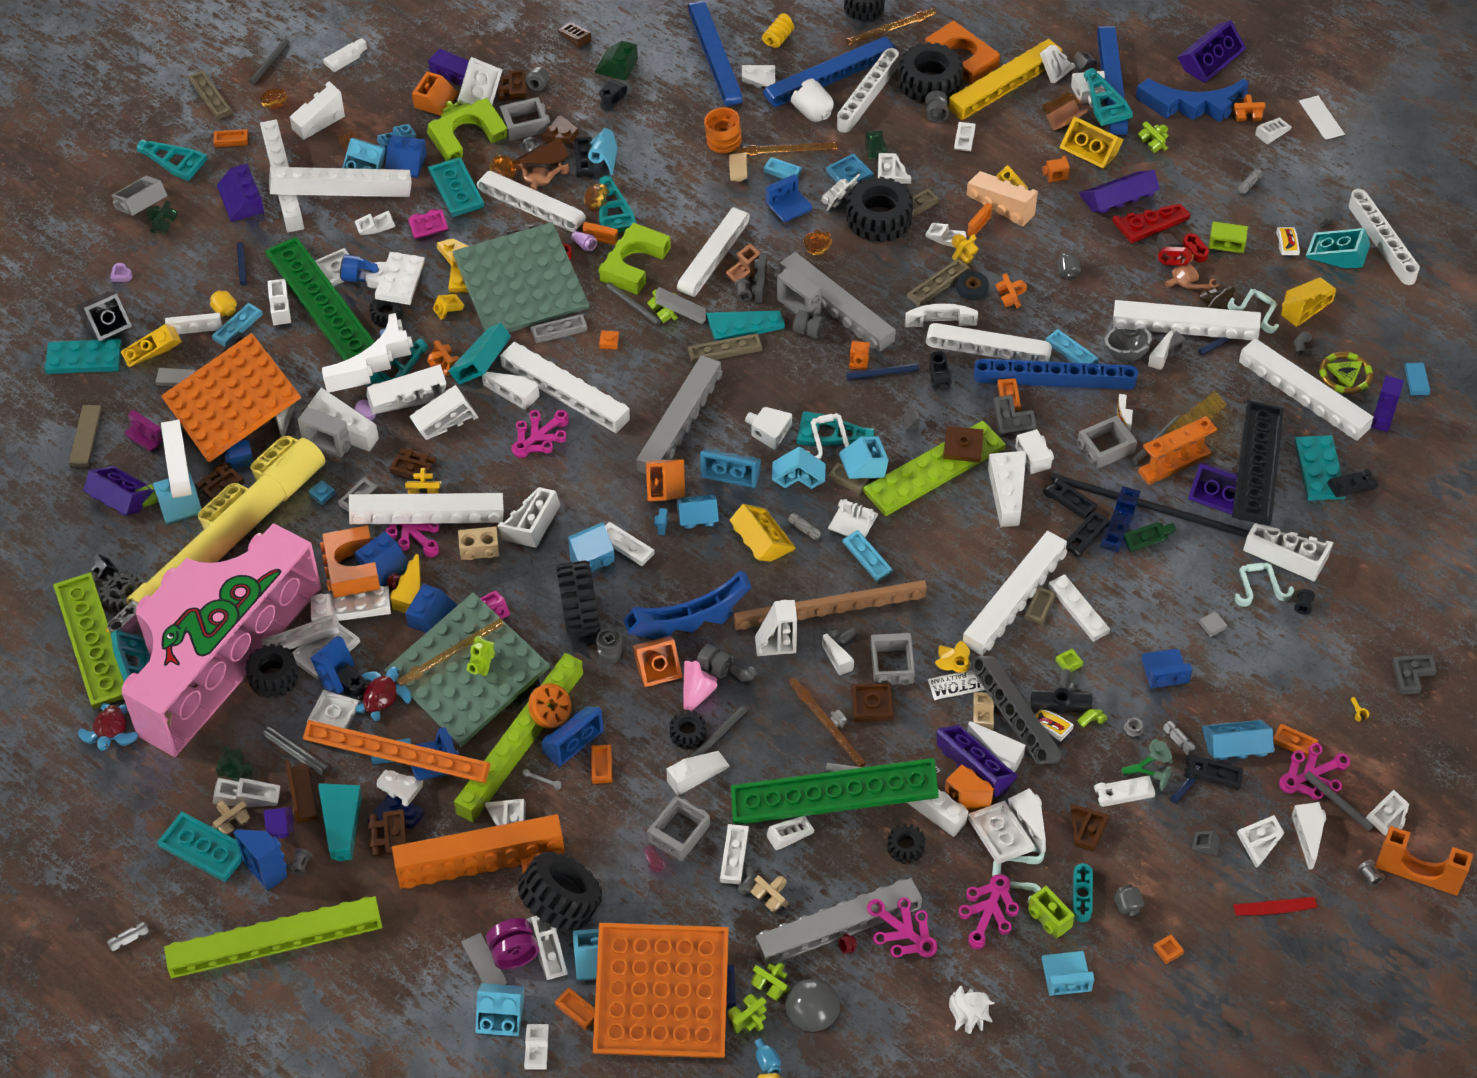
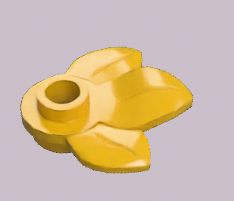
[935,641,970,673]

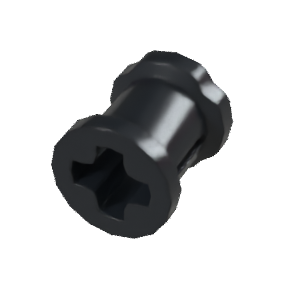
[1294,589,1315,615]

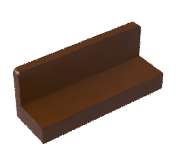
[285,759,318,823]

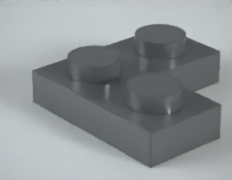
[752,252,767,303]
[993,395,1037,435]
[1391,654,1437,695]

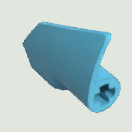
[588,128,618,175]

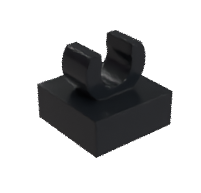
[91,554,119,579]

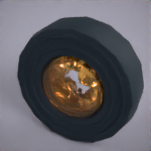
[957,271,989,300]

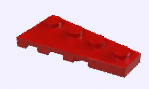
[1112,203,1191,244]

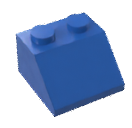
[385,135,427,178]
[355,531,409,586]
[405,584,458,633]

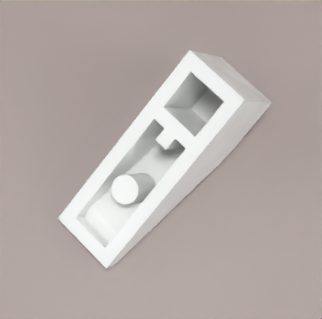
[482,372,539,410]
[967,721,1026,773]
[666,751,729,796]
[1008,788,1046,853]
[1292,802,1326,870]
[526,916,568,980]

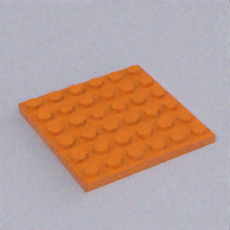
[161,333,302,462]
[593,923,729,1058]

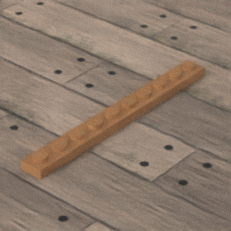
[734,580,927,630]

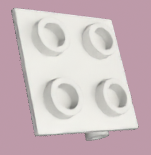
[821,174,860,211]
[828,499,878,537]

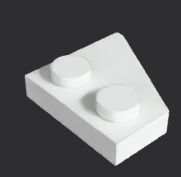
[1040,45,1076,83]
[742,65,775,88]
[878,153,911,184]
[377,770,423,806]
[1366,790,1409,836]
[485,799,526,826]
[1237,815,1284,868]

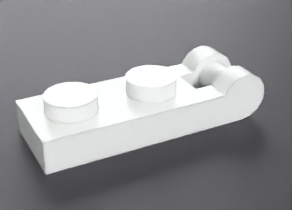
[1094,776,1155,807]

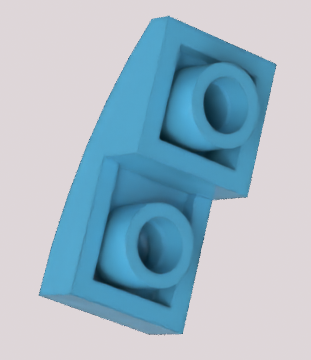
[377,124,416,148]

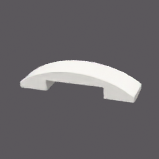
[905,304,978,327]

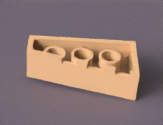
[967,171,1038,227]

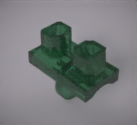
[146,200,178,234]
[215,746,253,782]

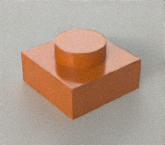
[599,330,619,350]
[1153,935,1184,964]

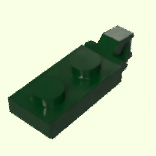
[1122,522,1177,553]

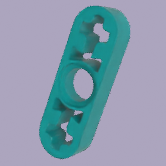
[1072,863,1093,922]

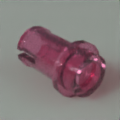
[643,845,664,873]

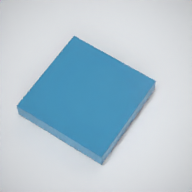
[826,153,874,184]

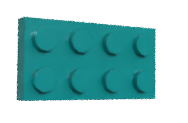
[428,157,485,217]
[45,339,122,374]
[1294,435,1346,501]
[157,811,243,883]

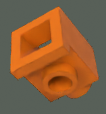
[1042,156,1070,183]
[849,341,870,370]

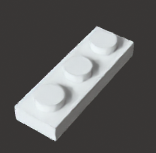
[165,313,223,334]
[605,522,654,567]
[720,824,749,885]

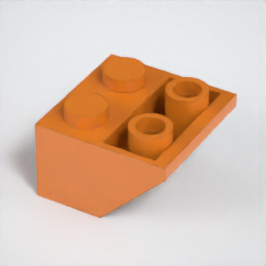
[412,71,459,116]
[646,459,685,501]
[944,765,994,813]

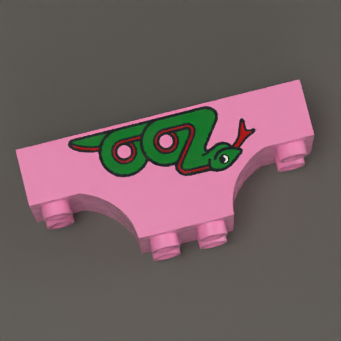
[122,523,322,758]

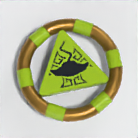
[1319,352,1374,394]

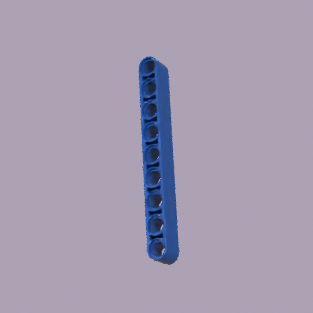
[688,1,743,107]
[1097,26,1128,135]
[763,37,897,107]
[973,359,1138,390]

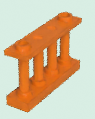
[1138,416,1217,485]

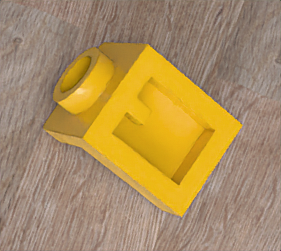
[433,294,464,320]

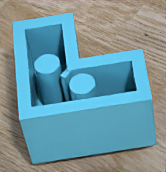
[772,446,826,489]

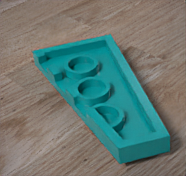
[706,311,785,341]

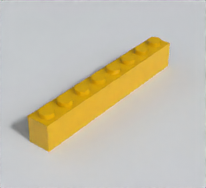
[948,39,1062,120]

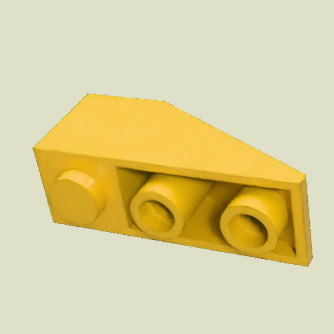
[121,324,182,367]
[390,554,422,613]

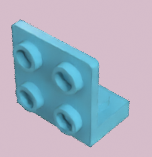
[1042,951,1094,996]

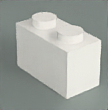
[1015,429,1054,474]

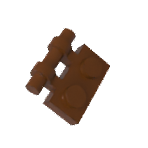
[496,70,527,100]
[389,448,437,481]
[195,463,245,500]
[368,810,407,856]

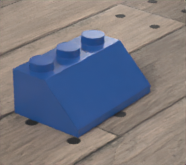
[541,706,604,768]
[234,829,288,891]

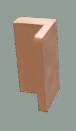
[1046,100,1088,130]

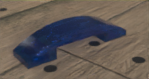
[1100,486,1141,553]

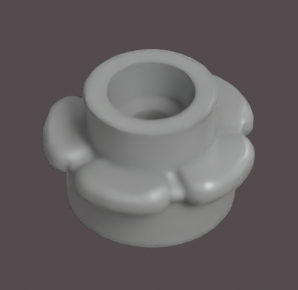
[829,710,847,729]
[1124,718,1144,737]

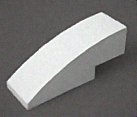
[268,279,291,326]
[212,778,280,807]

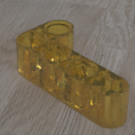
[1166,391,1227,433]

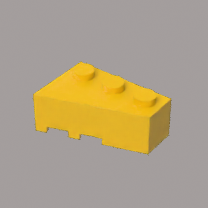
[1281,277,1336,327]

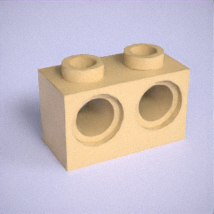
[458,527,499,560]

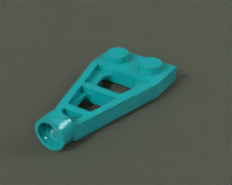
[1083,68,1133,126]
[137,139,208,181]
[599,176,636,233]
[366,338,429,386]
[797,411,874,447]
[111,630,150,682]

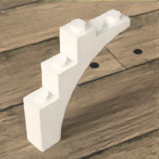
[322,313,413,393]

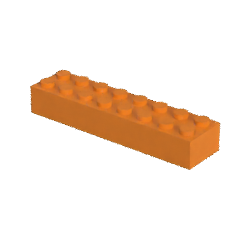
[392,814,565,889]

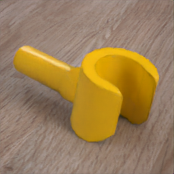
[1351,697,1369,722]

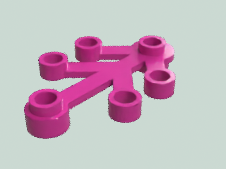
[512,410,569,458]
[386,523,439,557]
[1279,743,1350,801]
[958,874,1019,950]
[866,897,937,958]

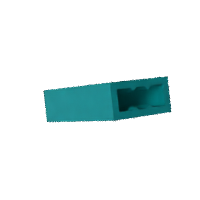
[448,323,511,385]
[319,783,362,861]

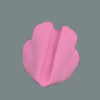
[683,661,717,712]

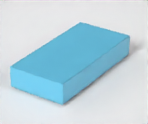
[764,157,802,179]

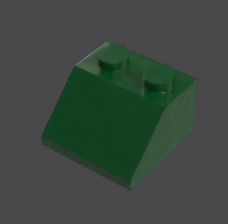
[595,41,638,81]

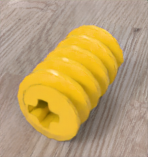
[762,13,794,48]

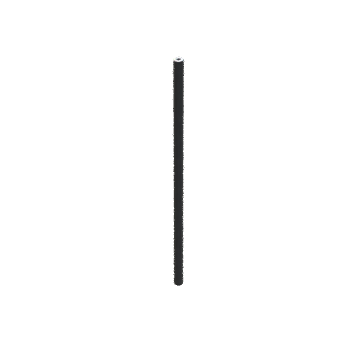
[1050,473,1250,538]

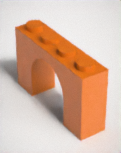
[925,20,1000,85]
[320,525,380,598]
[1375,825,1473,896]

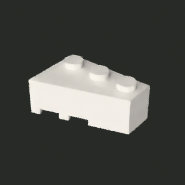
[290,82,345,140]
[410,385,479,440]
[497,487,560,548]
[755,600,797,656]

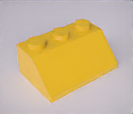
[1059,116,1124,169]
[729,504,796,562]

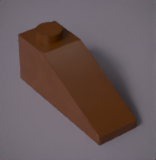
[512,137,569,166]

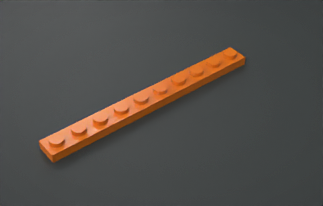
[303,720,491,784]

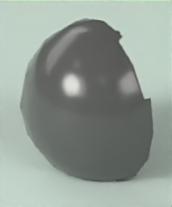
[1105,327,1152,362]
[784,979,841,1032]

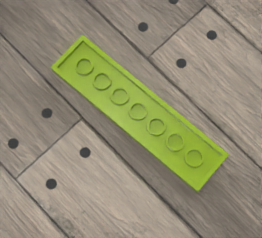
[863,420,1006,517]
[53,572,124,709]

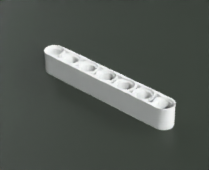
[837,48,899,133]
[477,171,586,232]
[1349,189,1419,285]
[677,207,750,297]
[926,323,1052,362]
[161,419,192,498]

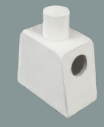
[1071,71,1105,108]
[745,407,792,450]

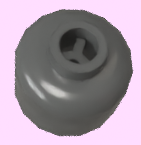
[525,67,549,92]
[1057,253,1081,280]
[1114,884,1145,918]

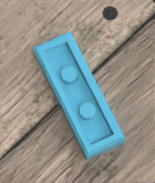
[212,303,263,347]
[1045,329,1099,364]
[843,530,893,583]

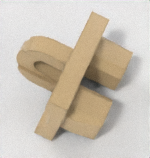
[212,801,250,836]
[751,875,790,913]

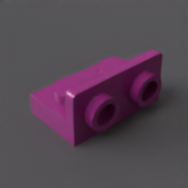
[124,410,163,452]

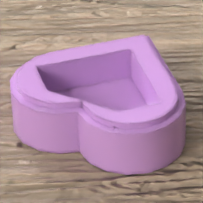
[110,263,133,282]
[355,400,376,421]

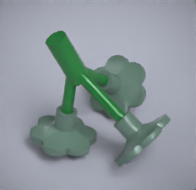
[1122,739,1173,791]

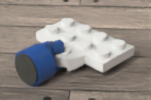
[340,252,425,305]

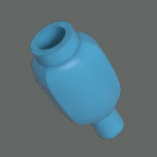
[755,1038,781,1074]

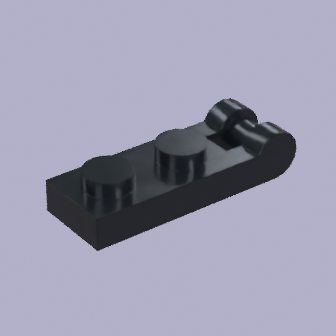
[575,137,594,177]
[1327,469,1379,498]
[1043,478,1097,520]
[1066,511,1110,558]
[1184,755,1243,790]

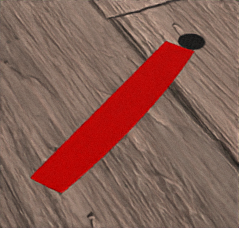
[1233,897,1318,915]

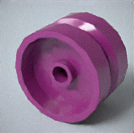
[485,918,539,970]

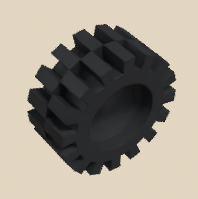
[369,298,403,328]
[670,710,706,749]
[887,823,925,864]

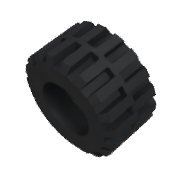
[844,0,885,21]
[245,644,299,698]

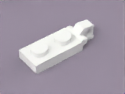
[323,38,367,72]

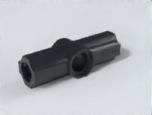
[1031,688,1093,714]

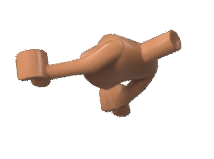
[516,162,569,190]
[1165,249,1220,291]

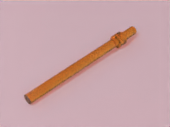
[846,8,936,45]
[736,142,838,155]
[397,618,504,686]
[789,677,866,767]

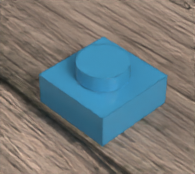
[308,480,336,505]
[654,508,668,535]

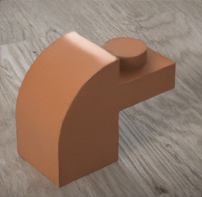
[726,243,760,283]

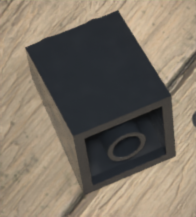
[76,291,132,341]

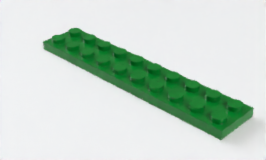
[265,237,375,361]
[731,758,939,825]

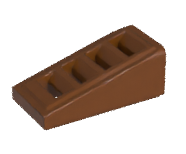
[558,22,591,49]

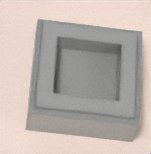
[1199,611,1227,637]

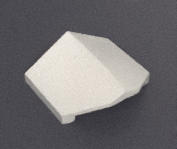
[275,404,294,436]

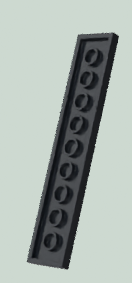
[1232,400,1284,526]

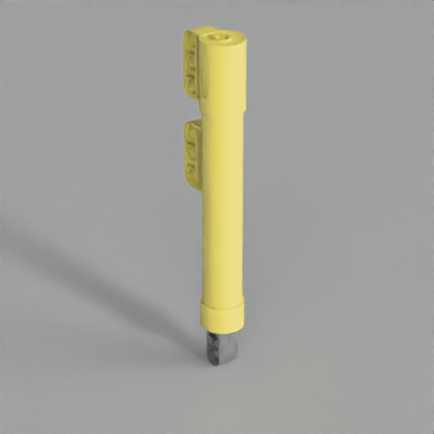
[107,436,326,635]

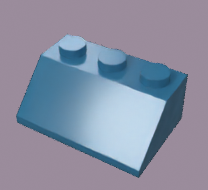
[700,449,761,488]
[1202,720,1274,761]

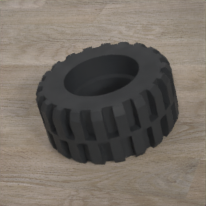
[898,42,963,103]
[846,177,913,242]
[556,560,601,638]
[518,852,602,931]

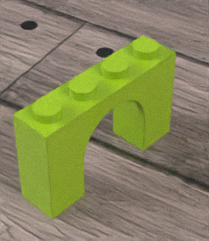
[427,98,508,161]
[598,223,671,295]

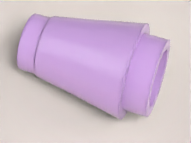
[571,231,597,251]

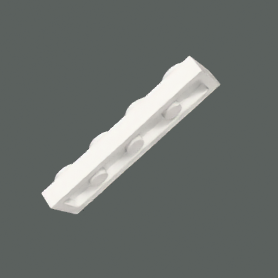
[1048,574,1110,642]
[262,614,340,650]

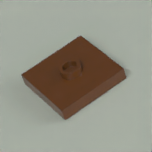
[943,426,984,463]
[851,683,894,722]

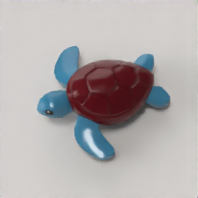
[355,667,412,722]
[78,703,138,752]

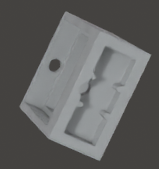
[499,97,550,141]
[112,175,168,216]
[777,266,821,316]
[298,407,351,458]
[1077,416,1137,469]
[870,633,915,685]
[647,796,710,862]

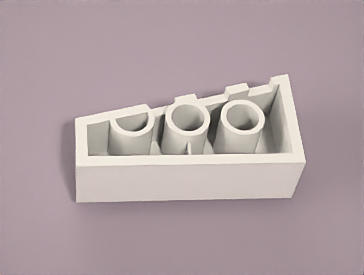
[366,364,446,415]
[307,388,379,452]
[988,451,1026,528]
[1243,523,1334,582]

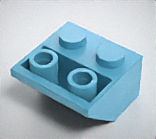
[342,138,387,169]
[839,436,889,479]
[573,929,599,981]
[476,983,524,1036]

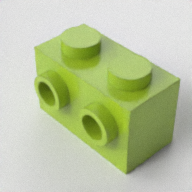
[1208,221,1248,254]
[1028,886,1075,939]

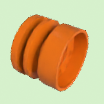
[704,107,742,153]

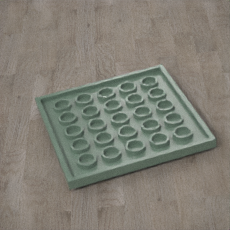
[452,222,589,332]
[384,592,551,747]

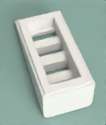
[1255,117,1292,144]
[1148,331,1174,370]
[822,634,854,676]
[767,816,815,850]

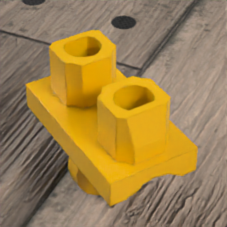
[996,165,1028,190]
[952,234,979,264]
[405,468,442,494]

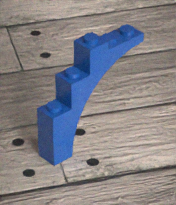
[1136,78,1249,122]
[623,571,752,640]

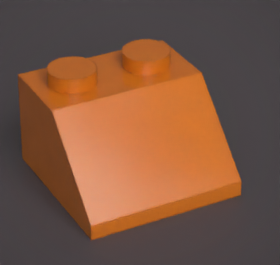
[632,636,683,687]

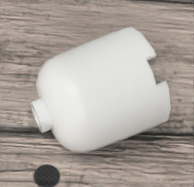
[791,79,834,122]

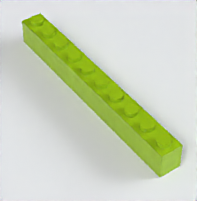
[454,653,583,823]
[164,896,383,979]

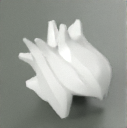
[949,986,994,1034]

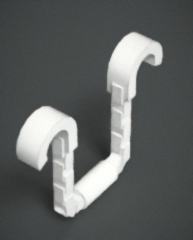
[807,413,849,460]

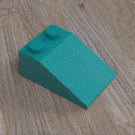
[1306,228,1370,269]

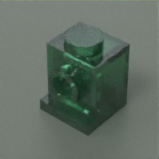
[865,130,886,159]

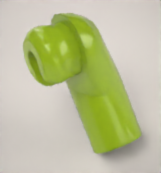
[1077,709,1107,728]

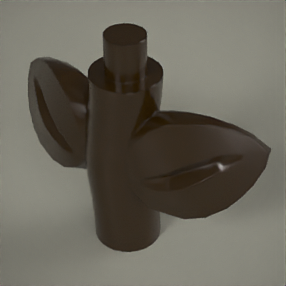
[1198,286,1239,310]

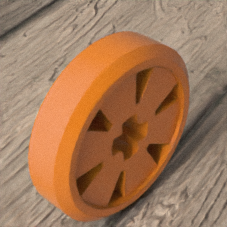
[528,683,572,729]

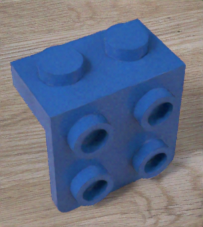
[765,174,812,222]
[310,636,354,695]
[1141,649,1192,689]
[411,727,459,781]

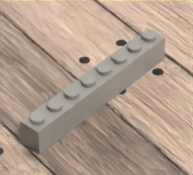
[780,252,896,353]
[636,355,723,474]
[756,878,922,967]

